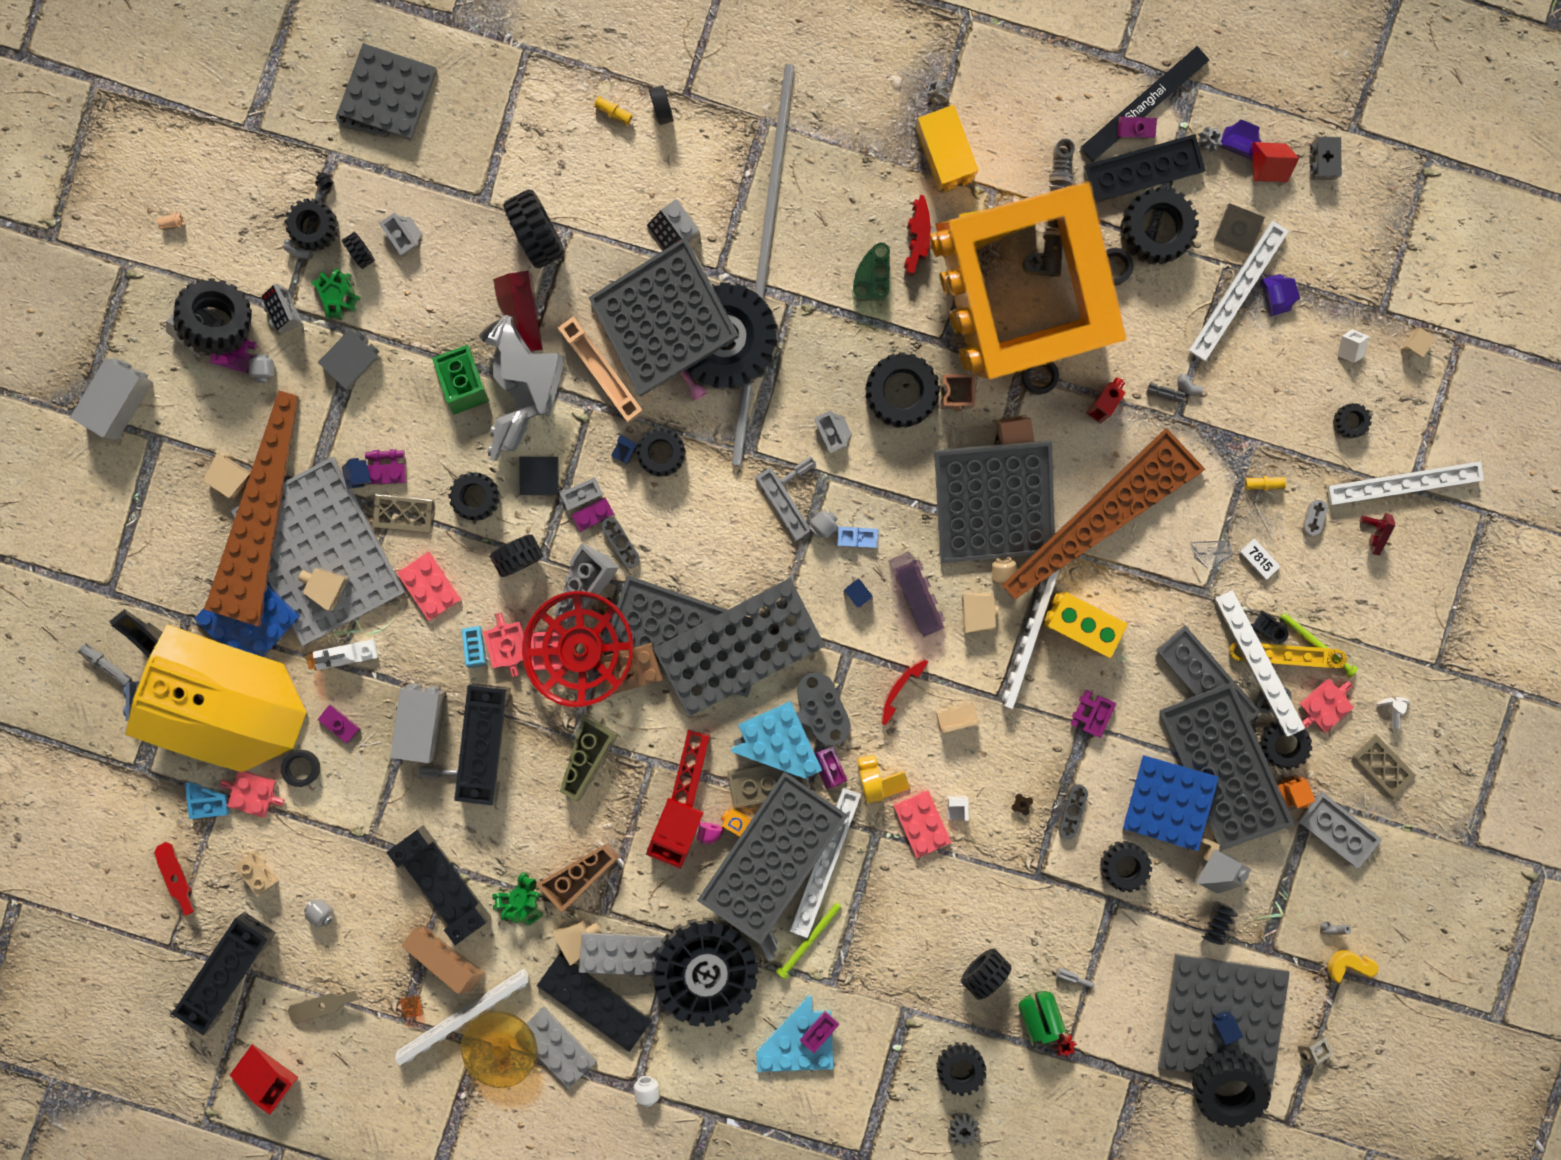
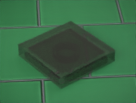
[1214,203,1265,254]

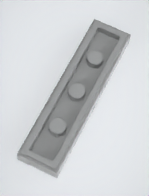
[755,467,812,541]

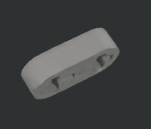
[1302,500,1328,536]

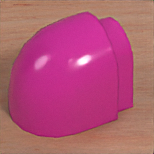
[697,822,724,844]

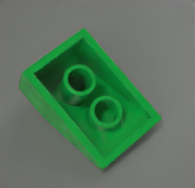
[432,345,490,415]

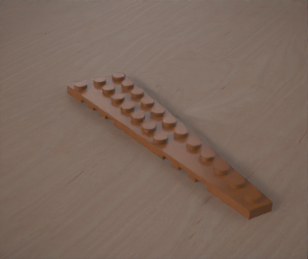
[204,390,299,627]
[1001,428,1206,600]

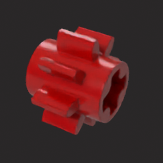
[1052,1033,1077,1058]

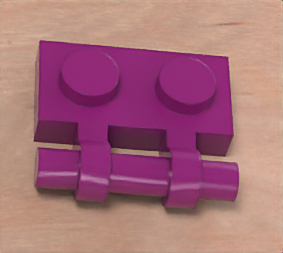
[209,338,257,374]
[365,449,407,485]
[1070,690,1117,738]

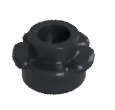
[315,173,334,190]

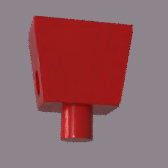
[1086,377,1125,424]

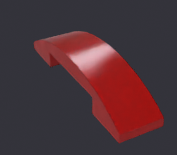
[881,659,928,726]

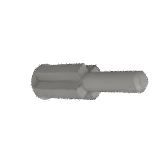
[780,456,816,484]
[419,766,458,778]
[1055,967,1094,988]

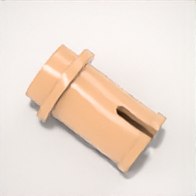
[157,212,184,230]

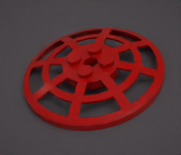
[522,591,634,707]

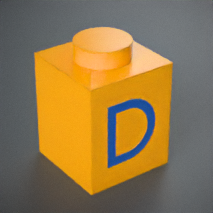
[720,807,751,836]

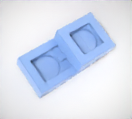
[837,526,879,548]

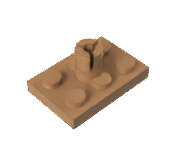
[600,643,663,694]

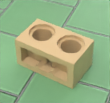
[234,851,279,896]

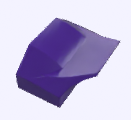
[1218,119,1262,161]
[1261,274,1300,317]

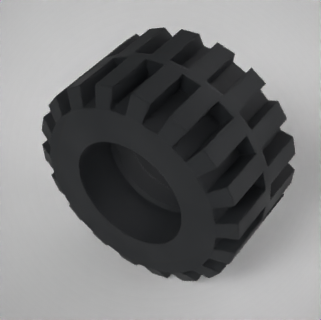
[284,198,339,251]
[636,427,686,477]
[448,472,500,521]
[490,535,543,577]
[1260,721,1313,770]
[1100,841,1152,892]
[961,948,1012,1000]
[937,1042,987,1096]

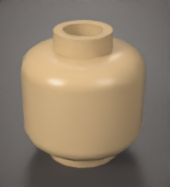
[992,557,1017,586]

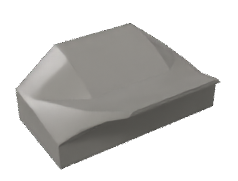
[379,212,422,256]
[814,411,852,453]
[760,930,778,961]

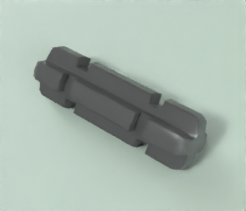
[1147,383,1185,403]

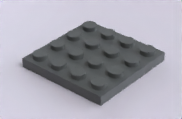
[337,43,437,141]

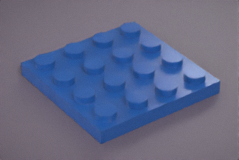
[194,585,301,657]
[1122,755,1219,851]

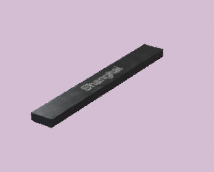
[1080,46,1209,163]

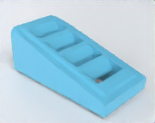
[462,626,487,668]

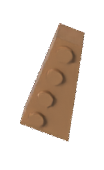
[536,843,621,913]
[402,926,486,994]

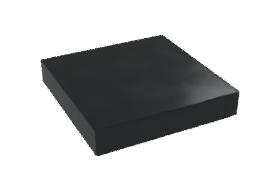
[519,457,559,495]

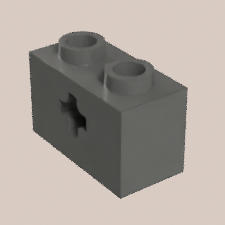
[1310,137,1342,180]

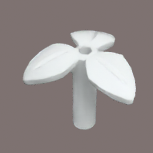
[1376,697,1411,729]

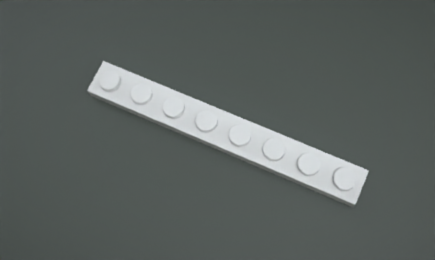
[1188,221,1289,361]
[1327,461,1484,505]
[1002,569,1060,709]
[1214,590,1305,737]
[790,787,861,938]
[395,968,528,1066]

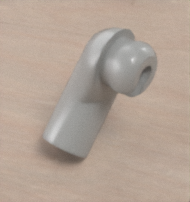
[282,239,311,259]
[1177,374,1203,395]
[1320,921,1351,935]

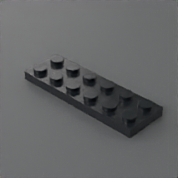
[1083,134,1206,203]
[536,953,652,1052]

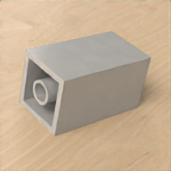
[70,357,153,440]
[390,683,446,763]

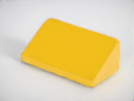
[881,770,910,798]

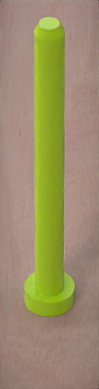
[1280,613,1358,678]
[776,902,841,980]

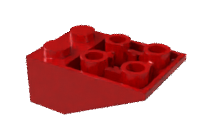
[645,798,704,869]
[230,1044,299,1115]

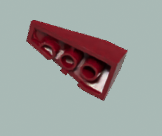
[493,270,543,352]

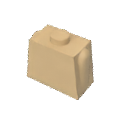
[203,453,251,499]
[961,593,999,633]

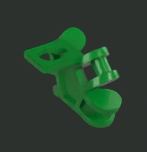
[311,269,361,320]
[492,872,544,926]

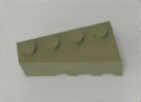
[560,715,619,801]

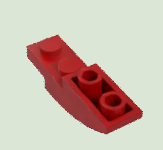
[903,195,931,276]

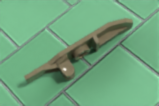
[288,990,358,1024]

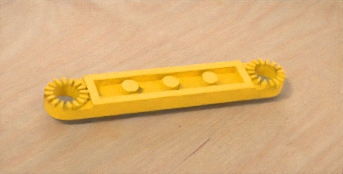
[1229,642,1347,668]

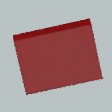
[1252,142,1299,183]

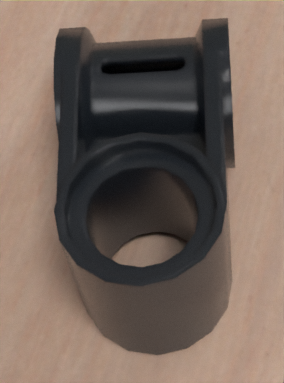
[1251,610,1289,643]

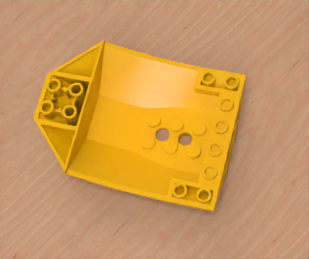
[125,624,307,772]

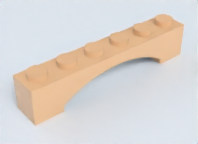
[558,317,644,423]

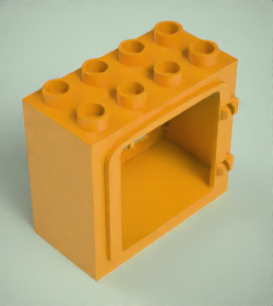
[930,182,1127,379]

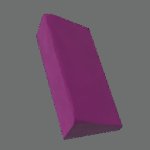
[815,746,848,789]

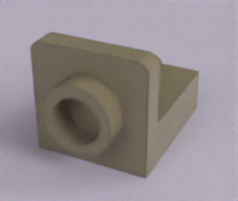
[1298,1036,1333,1065]

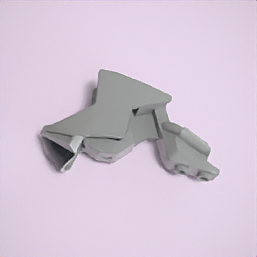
[479,315,564,461]

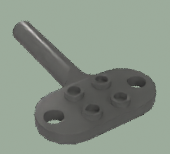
[733,672,851,746]

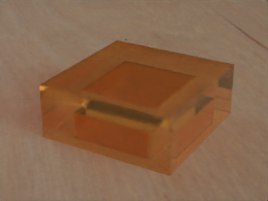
[400,995,424,1018]

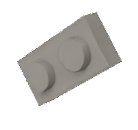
[560,477,603,511]

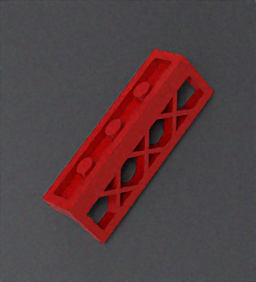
[671,730,710,808]

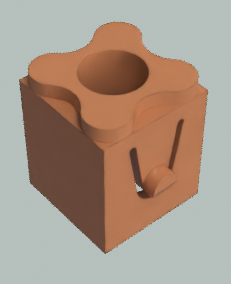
[940,374,975,411]
[996,415,1034,445]

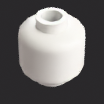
[634,1076,659,1107]

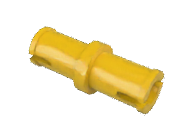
[594,96,633,126]
[1245,476,1286,491]

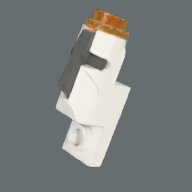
[306,639,379,671]

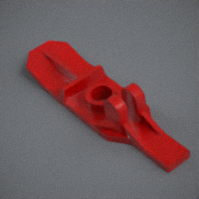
[154,842,194,916]

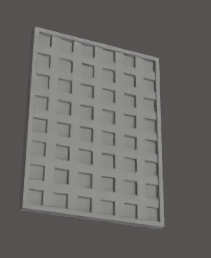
[231,456,406,646]

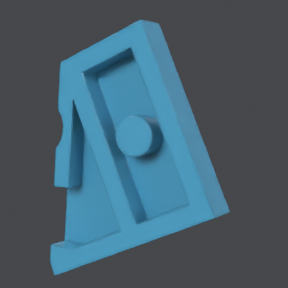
[185,781,229,819]

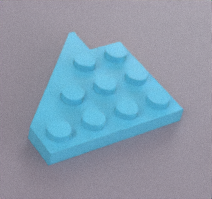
[731,701,822,778]
[756,995,833,1072]

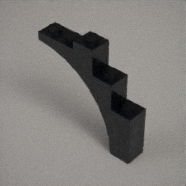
[109,609,204,705]

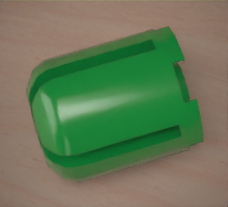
[1018,991,1068,1046]

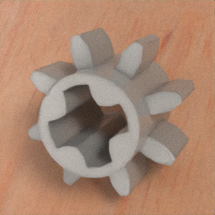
[927,79,951,104]
[1198,126,1223,152]

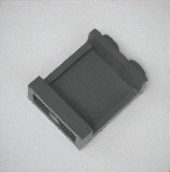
[318,329,381,391]

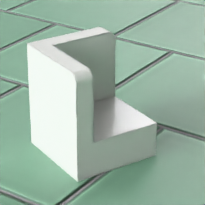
[1338,329,1369,363]
[947,796,969,821]

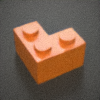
[1277,775,1316,809]

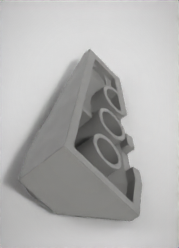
[554,544,619,627]

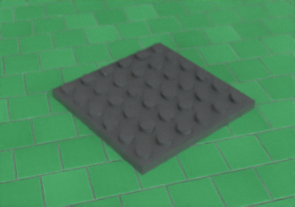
[588,237,739,397]
[934,440,1055,563]
[1158,954,1290,1085]

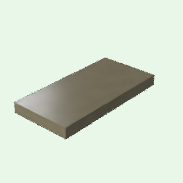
[727,764,808,809]

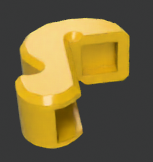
[857,755,884,804]
[1327,949,1379,984]

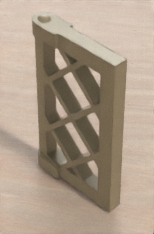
[373,493,434,532]
[1352,734,1416,799]

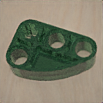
[852,242,890,301]

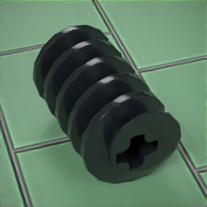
[1201,902,1238,945]

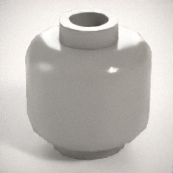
[248,354,274,383]
[810,510,838,539]
[304,899,334,928]

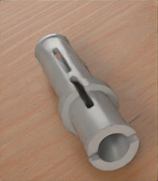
[78,643,132,687]

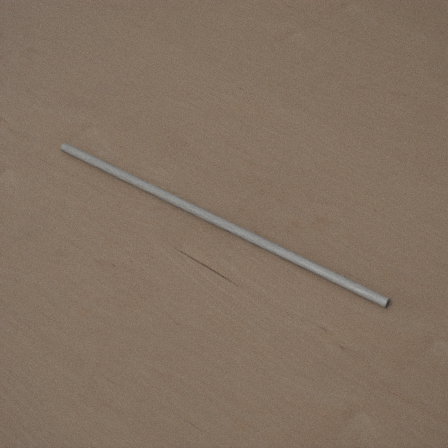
[732,64,794,466]

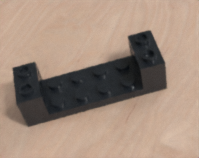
[454,683,511,805]
[386,825,491,946]
[171,912,276,1036]

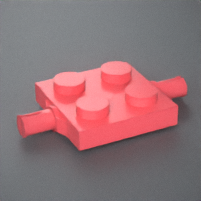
[483,612,524,677]
[1299,678,1354,733]
[220,771,285,818]

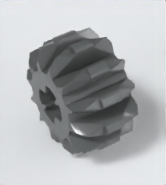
[948,1113,981,1148]

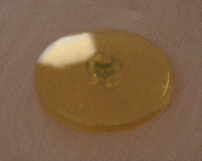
[461,1011,538,1088]

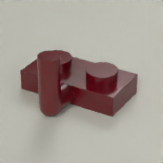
[1360,513,1396,556]

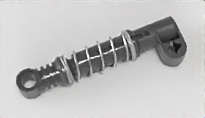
[1022,138,1075,277]

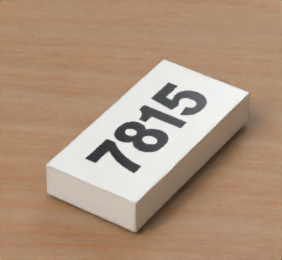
[1239,539,1281,580]

